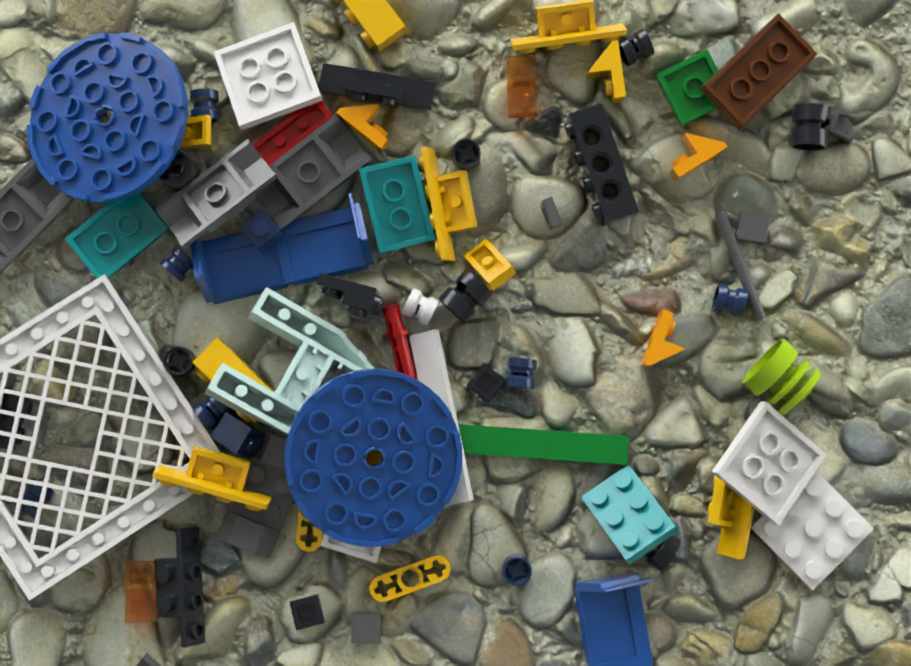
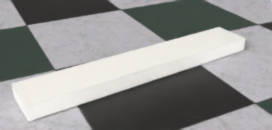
[409,329,474,506]

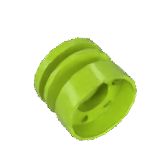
[742,338,821,416]

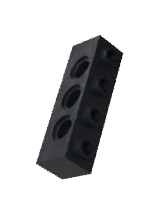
[564,103,639,226]

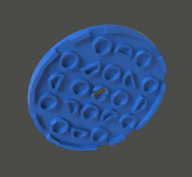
[27,32,188,203]
[284,368,462,547]

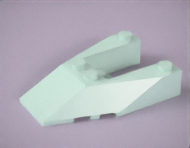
[204,287,378,451]

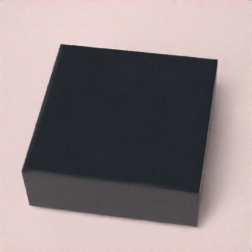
[466,363,506,403]
[289,594,325,630]

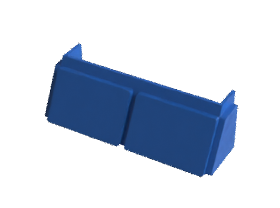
[190,193,374,304]
[574,574,653,666]

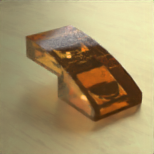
[506,55,537,118]
[124,561,157,623]

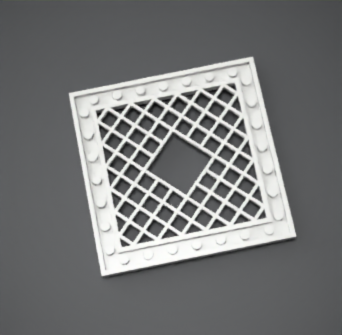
[0,274,221,601]

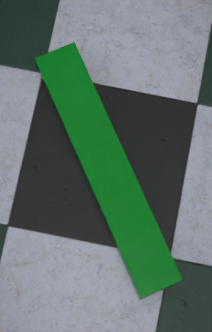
[458,424,629,465]

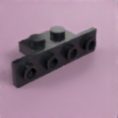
[319,63,435,110]
[155,527,205,648]

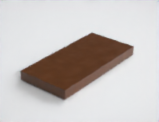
[699,13,817,131]

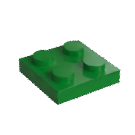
[655,49,718,127]

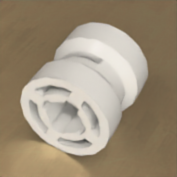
[401,288,440,326]

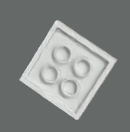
[214,22,323,130]
[712,401,827,525]
[751,471,874,590]

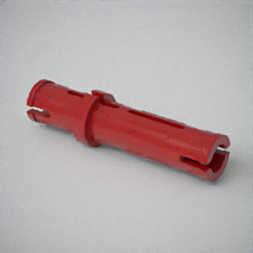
[381,304,417,379]

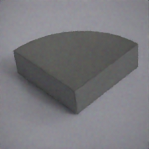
[825,105,854,144]

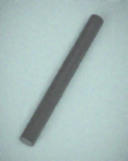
[715,211,766,321]

